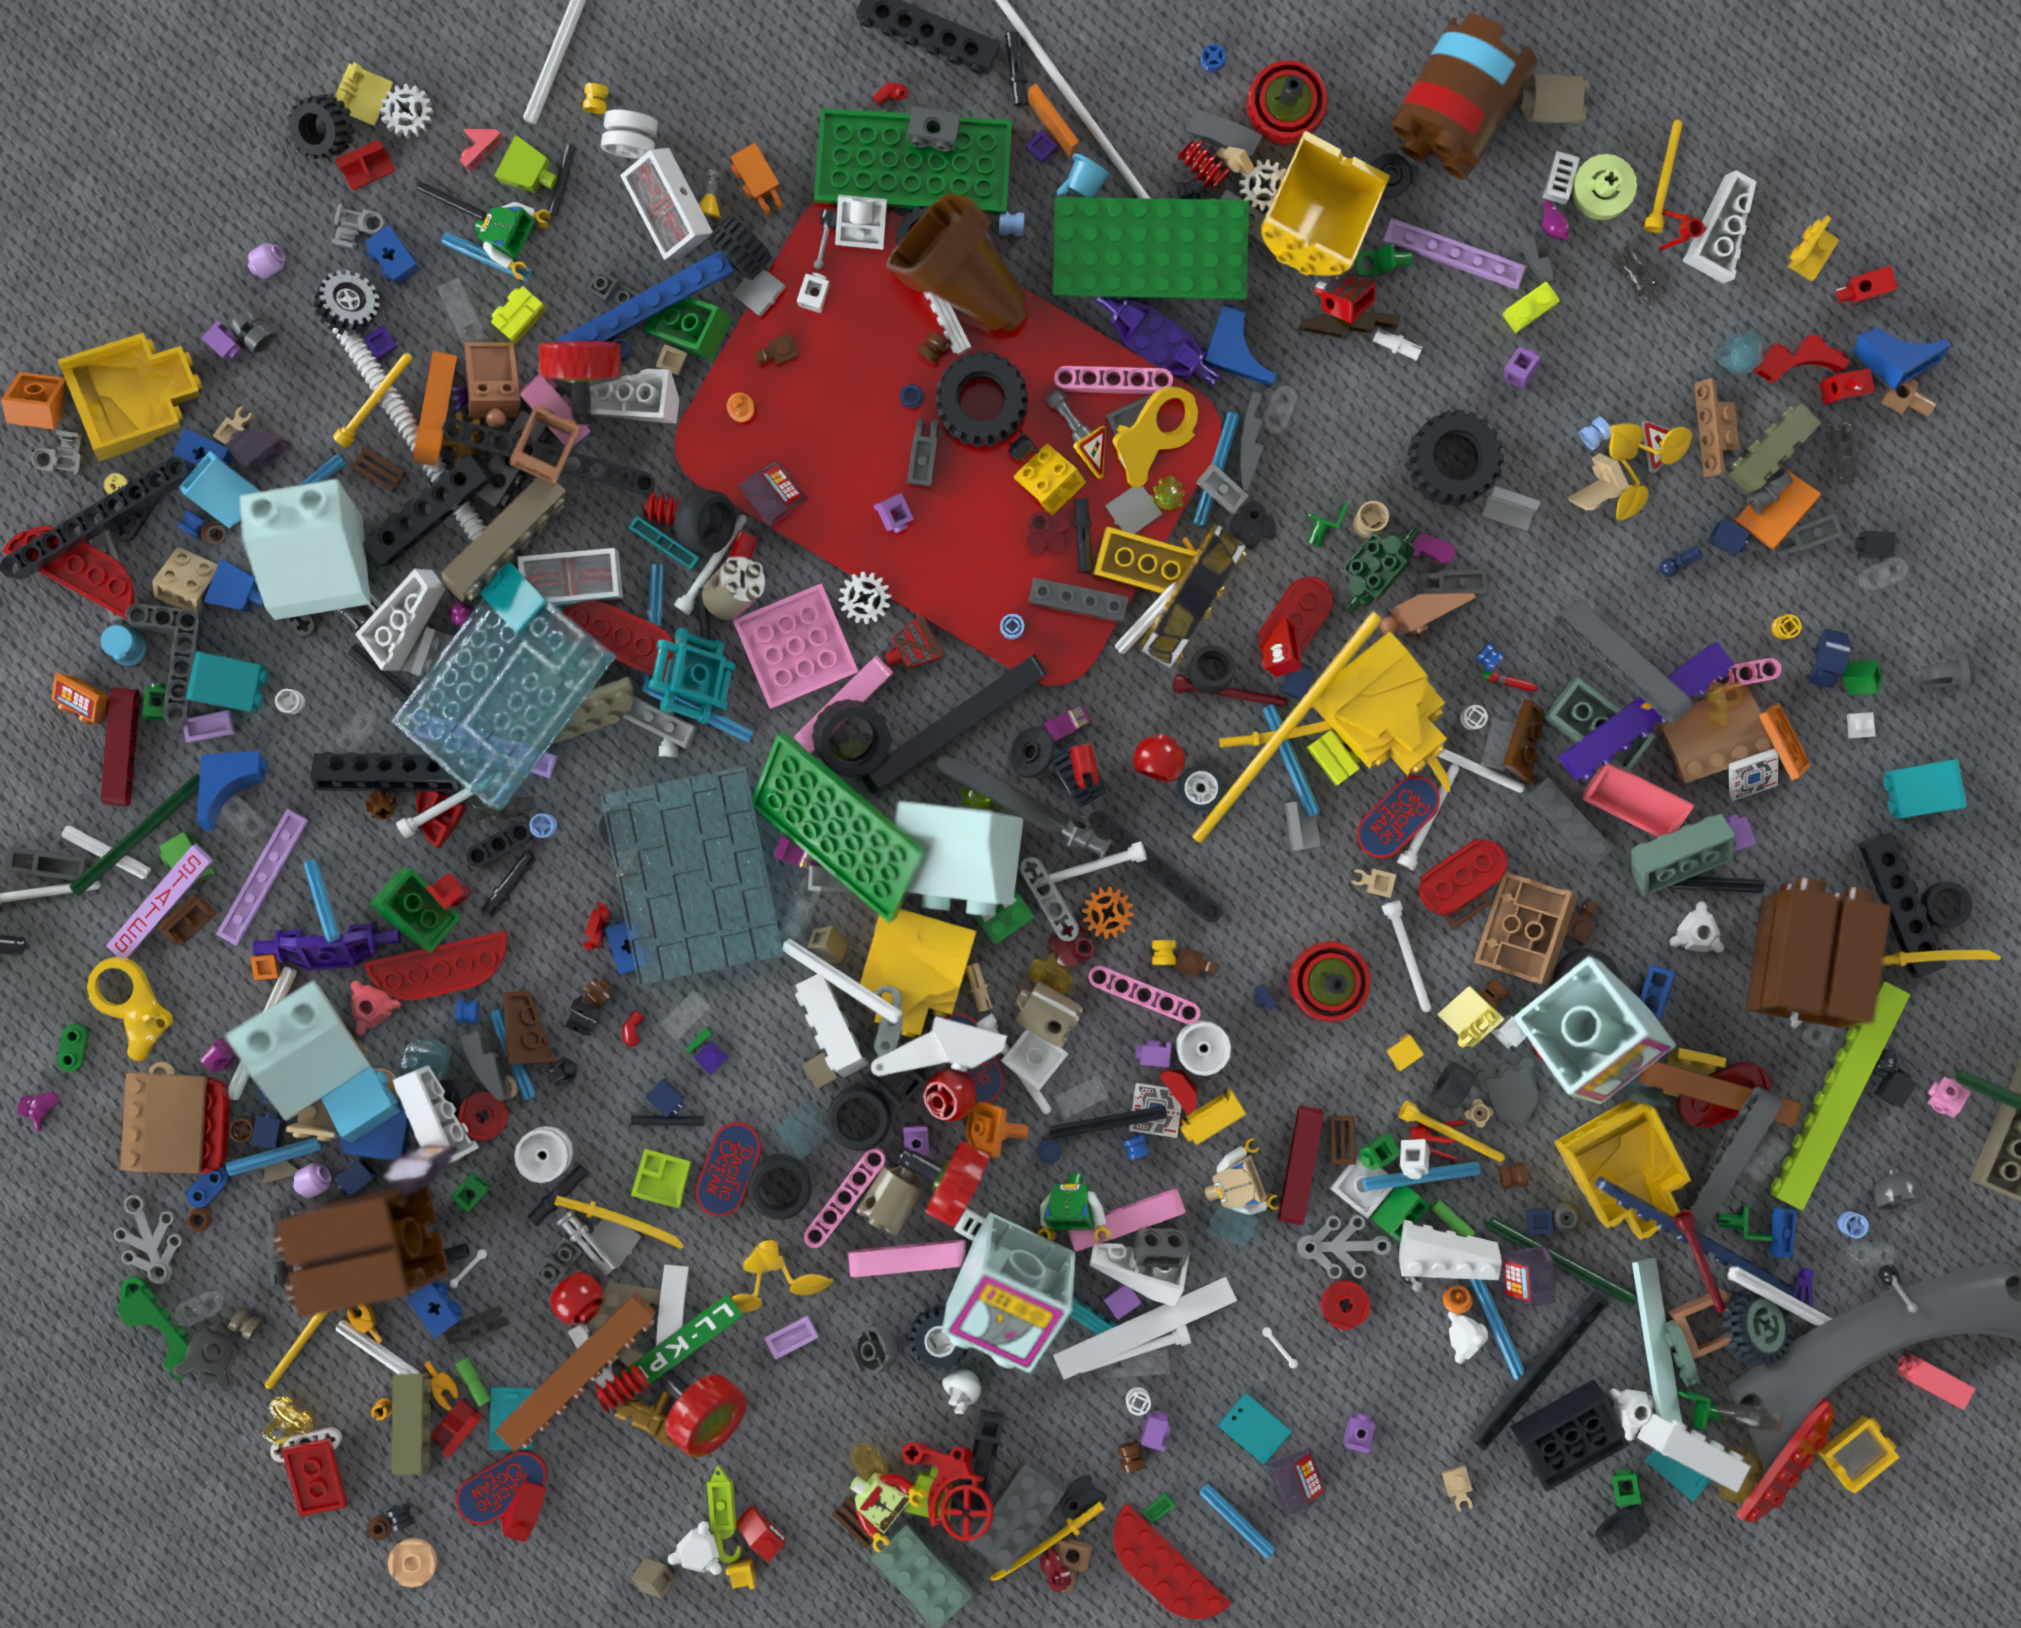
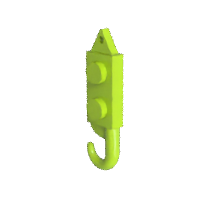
[707,1465,742,1563]

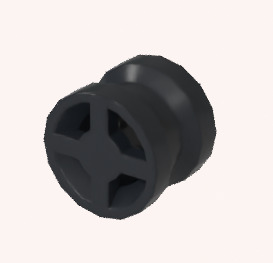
[1176,178,1201,200]
[386,1503,416,1531]

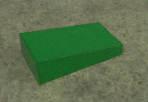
[685,1027,713,1054]
[1143,1492,1176,1523]

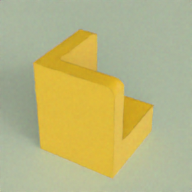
[1387,1034,1424,1071]
[726,1558,757,1589]

